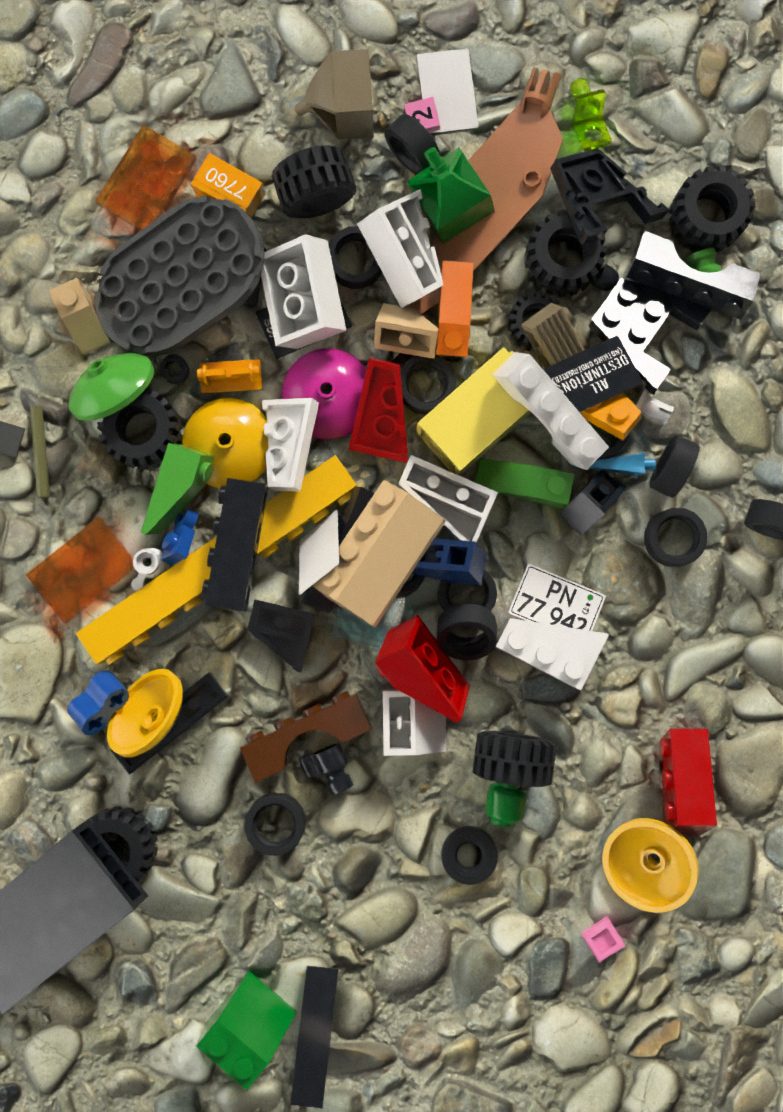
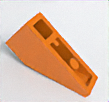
[436,260,473,357]

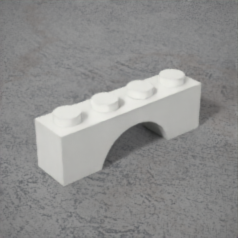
[492,352,609,470]

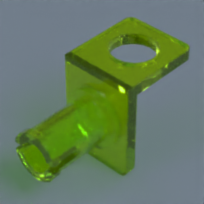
[570,78,612,151]

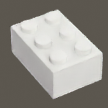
[261,234,346,349]

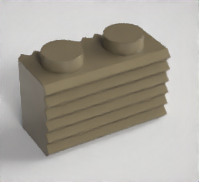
[521,303,588,368]

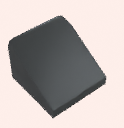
[0,421,25,458]

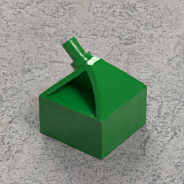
[406,147,495,244]

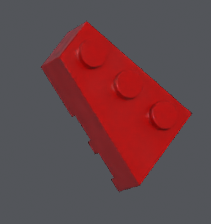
[659,729,717,835]

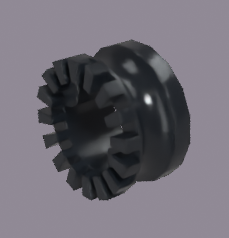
[160,354,190,384]

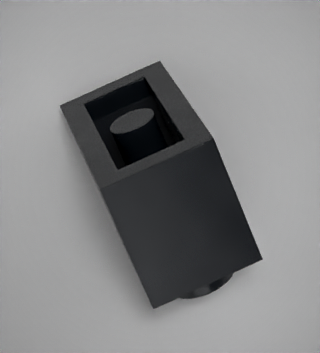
[559,470,626,535]

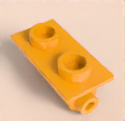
[197,359,262,394]

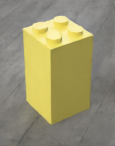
[416,347,532,476]

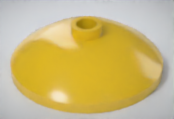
[182,398,269,489]
[107,669,183,757]
[602,818,699,913]

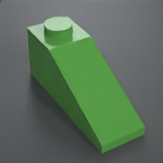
[141,443,214,535]
[475,458,575,509]

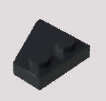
[247,599,316,672]

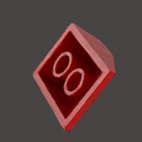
[375,615,470,723]

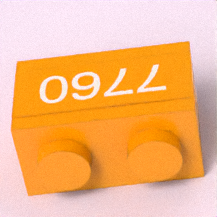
[191,153,265,218]

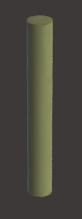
[30,406,50,498]

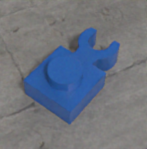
[161,509,198,566]

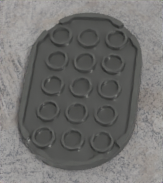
[94,196,265,356]

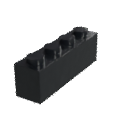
[201,478,269,612]

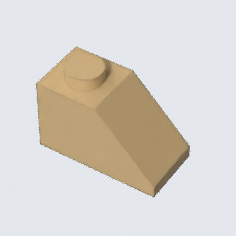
[49,278,111,355]
[374,303,438,359]

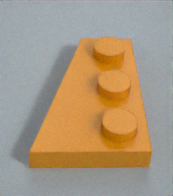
[580,392,642,440]

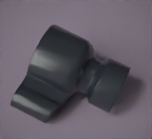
[298,743,354,795]

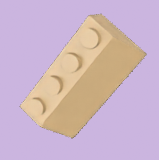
[313,480,446,628]

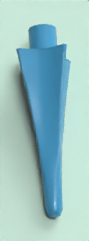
[571,453,656,477]

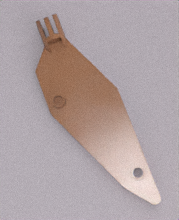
[409,67,563,315]

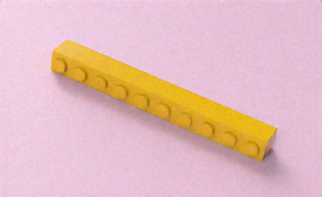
[76,455,357,665]

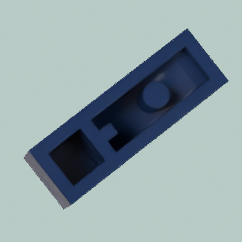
[412,539,487,585]

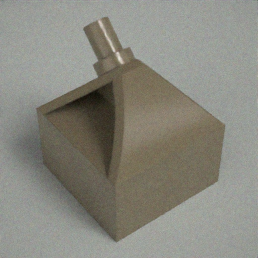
[294,49,374,139]

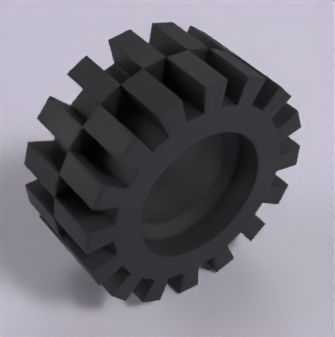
[507,291,560,351]

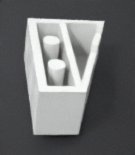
[357,189,444,308]
[398,455,498,542]
[495,618,609,691]

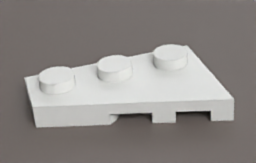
[262,398,319,491]

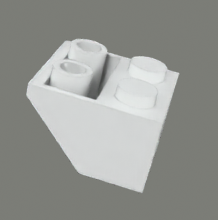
[383,689,446,756]

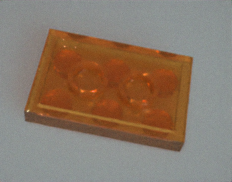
[95,125,197,231]
[26,517,135,623]

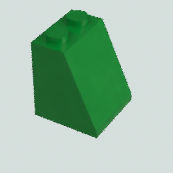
[196,970,297,1090]

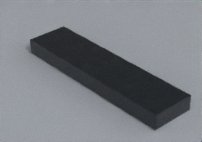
[110,672,229,775]

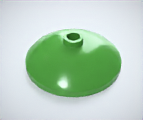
[68,353,154,421]

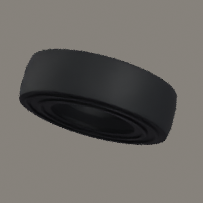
[441,826,498,885]

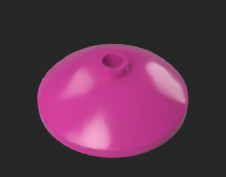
[282,348,366,440]

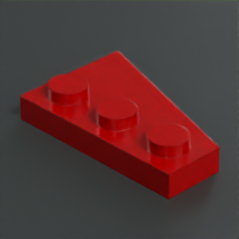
[348,357,409,463]

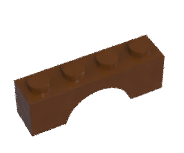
[240,691,372,783]

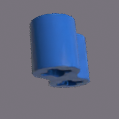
[67,670,129,736]

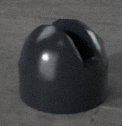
[592,263,619,291]

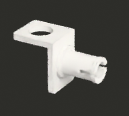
[634,380,674,425]

